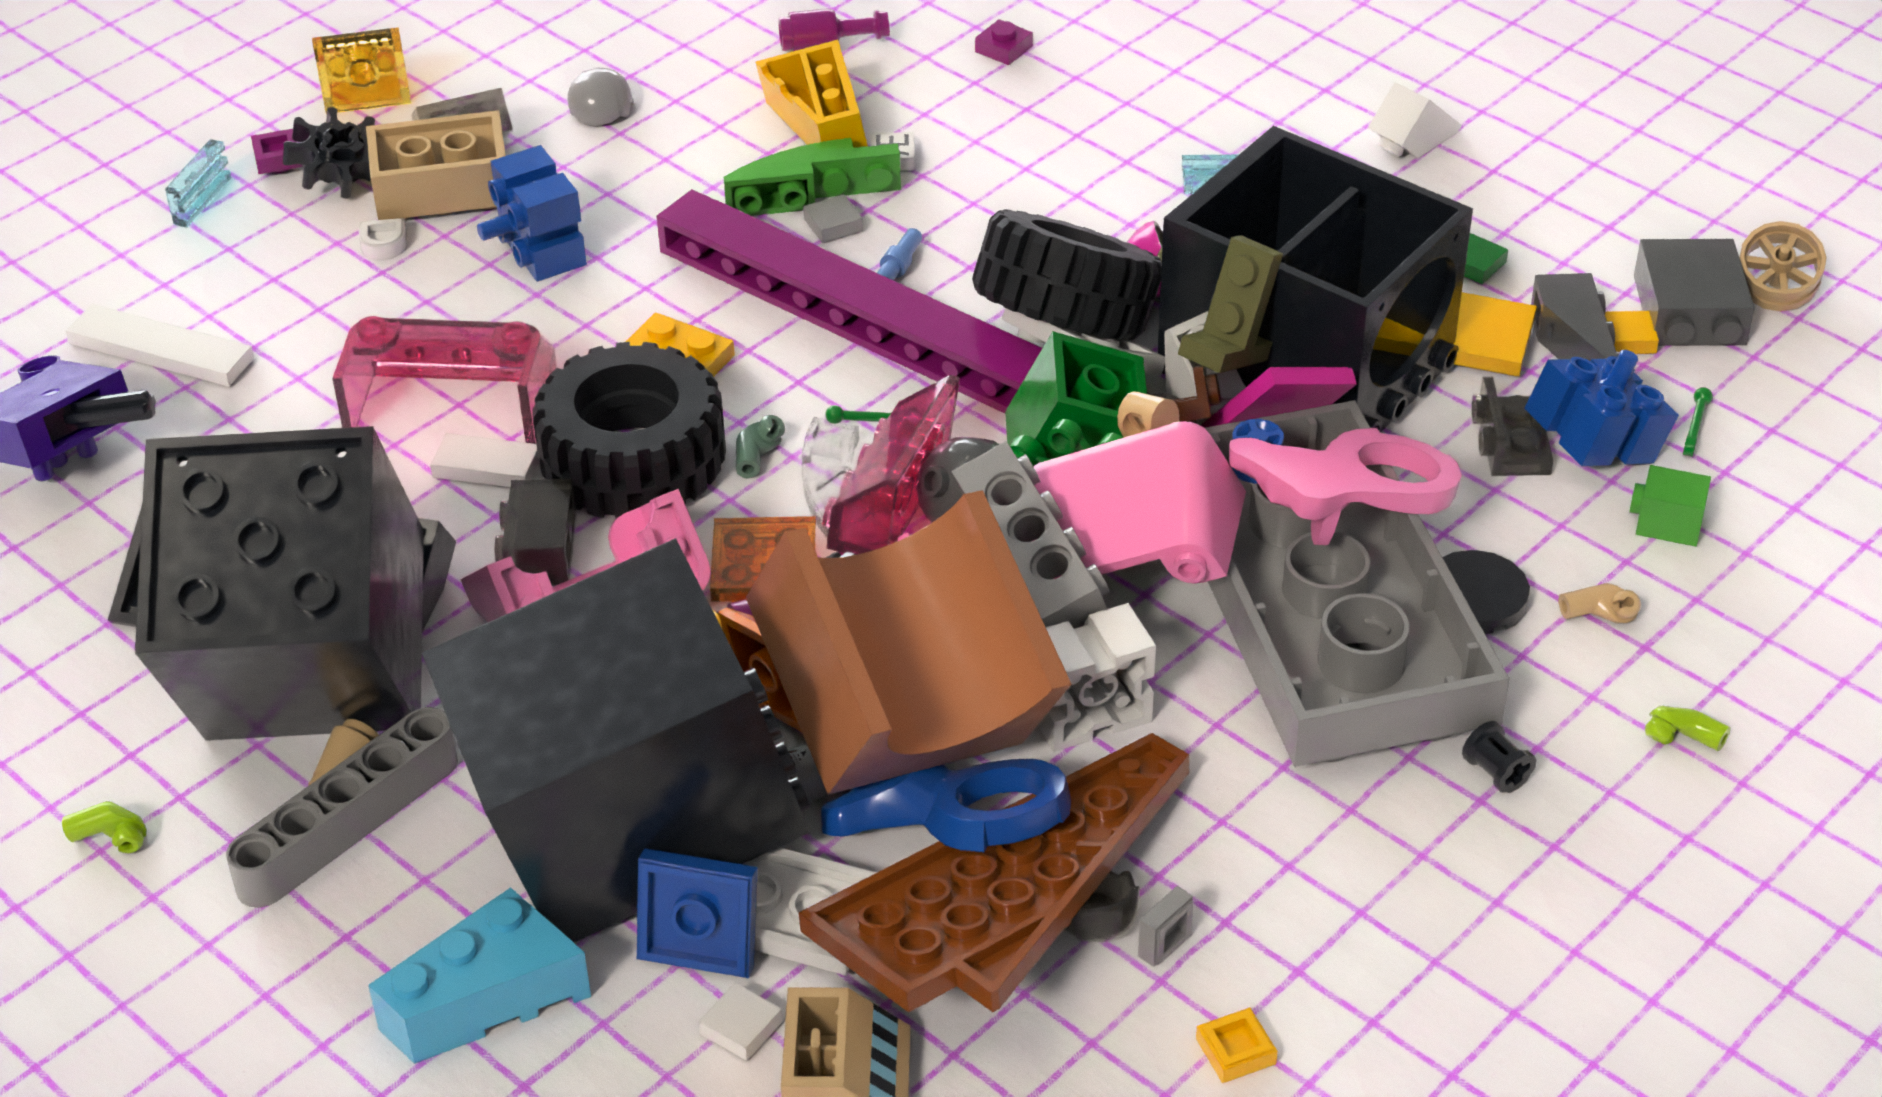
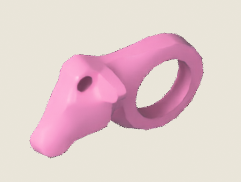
[1229,428,1462,546]

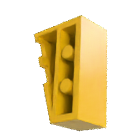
[755,40,868,148]

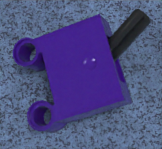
[0,355,156,482]

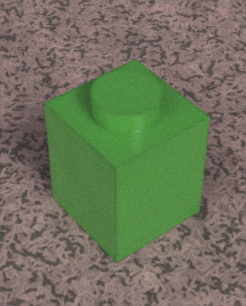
[1629,465,1711,547]

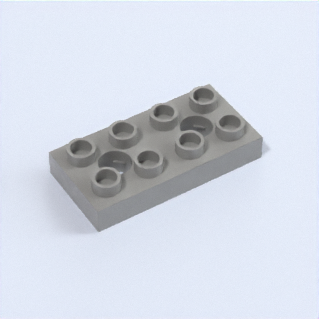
[1205,400,1510,767]

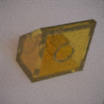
[312,27,411,114]

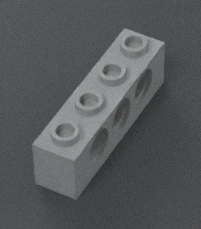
[951,441,1110,629]

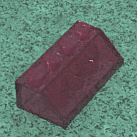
[822,375,960,555]

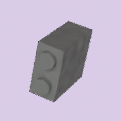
[1634,239,1755,346]

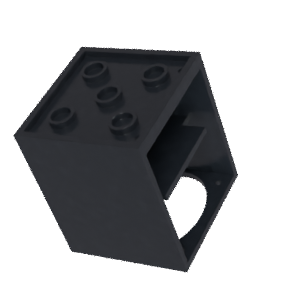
[1157,125,1473,433]
[135,426,423,741]
[422,538,811,942]

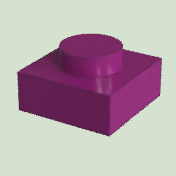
[975,19,1033,65]
[251,128,302,174]

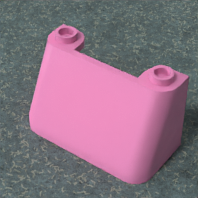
[1033,421,1246,584]
[460,489,711,622]

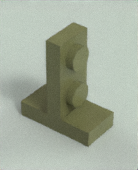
[1178,235,1283,373]

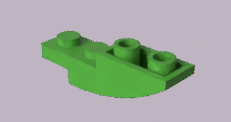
[723,138,901,216]

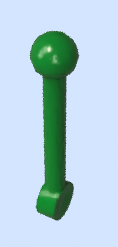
[1683,387,1713,457]
[825,405,926,429]

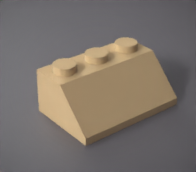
[366,110,506,220]

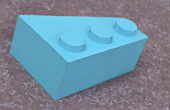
[368,887,591,1064]

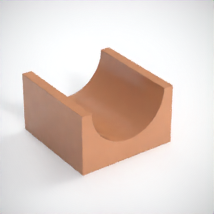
[746,490,1072,795]

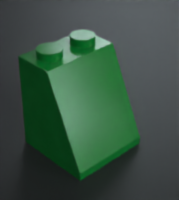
[1005,331,1147,459]

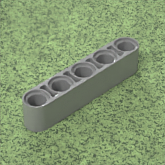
[226,707,458,908]

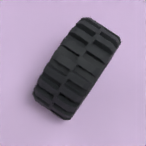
[972,209,1162,341]
[532,342,726,518]

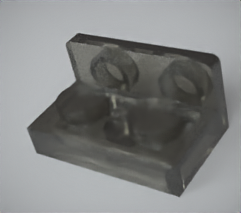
[1471,376,1553,476]

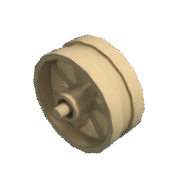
[1739,221,1827,312]

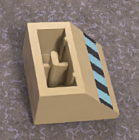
[781,987,911,1097]

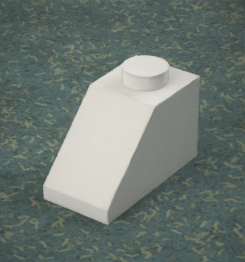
[1368,82,1462,158]

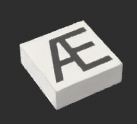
[871,132,915,171]

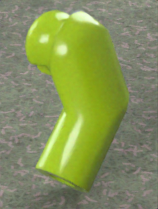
[1645,706,1731,751]
[62,801,147,853]

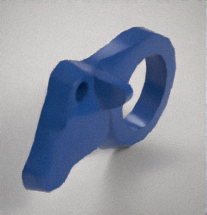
[821,759,1071,852]

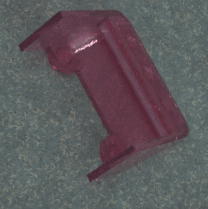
[332,316,557,444]

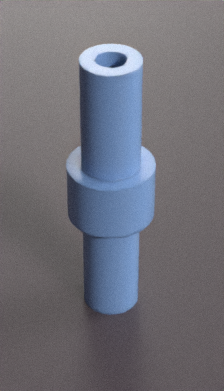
[877,228,923,280]

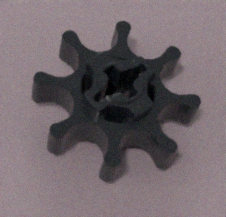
[282,107,375,199]

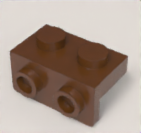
[1173,365,1221,423]

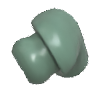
[736,415,785,479]

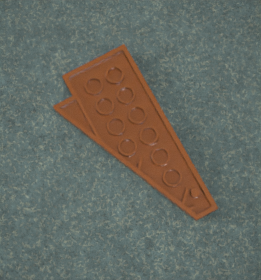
[798,733,1190,1013]

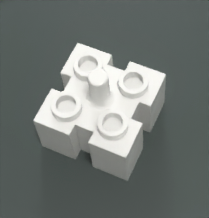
[1038,603,1156,752]

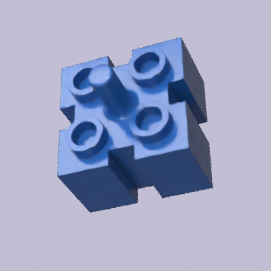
[477,145,587,282]
[1524,350,1679,466]

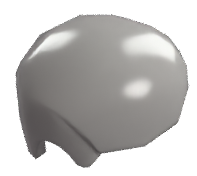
[567,67,634,127]

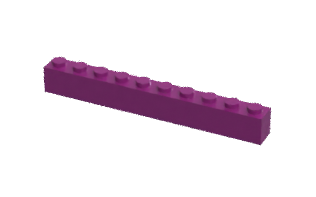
[656,189,1042,413]

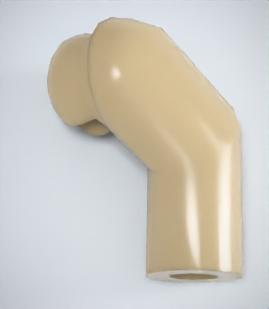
[1558,583,1641,624]

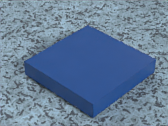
[636,849,758,978]

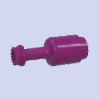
[778,8,890,52]

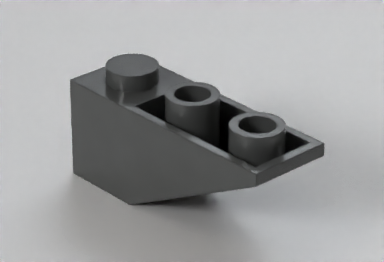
[1531,273,1619,361]

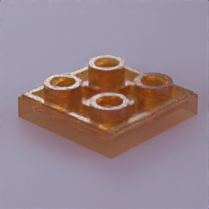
[710,516,816,602]

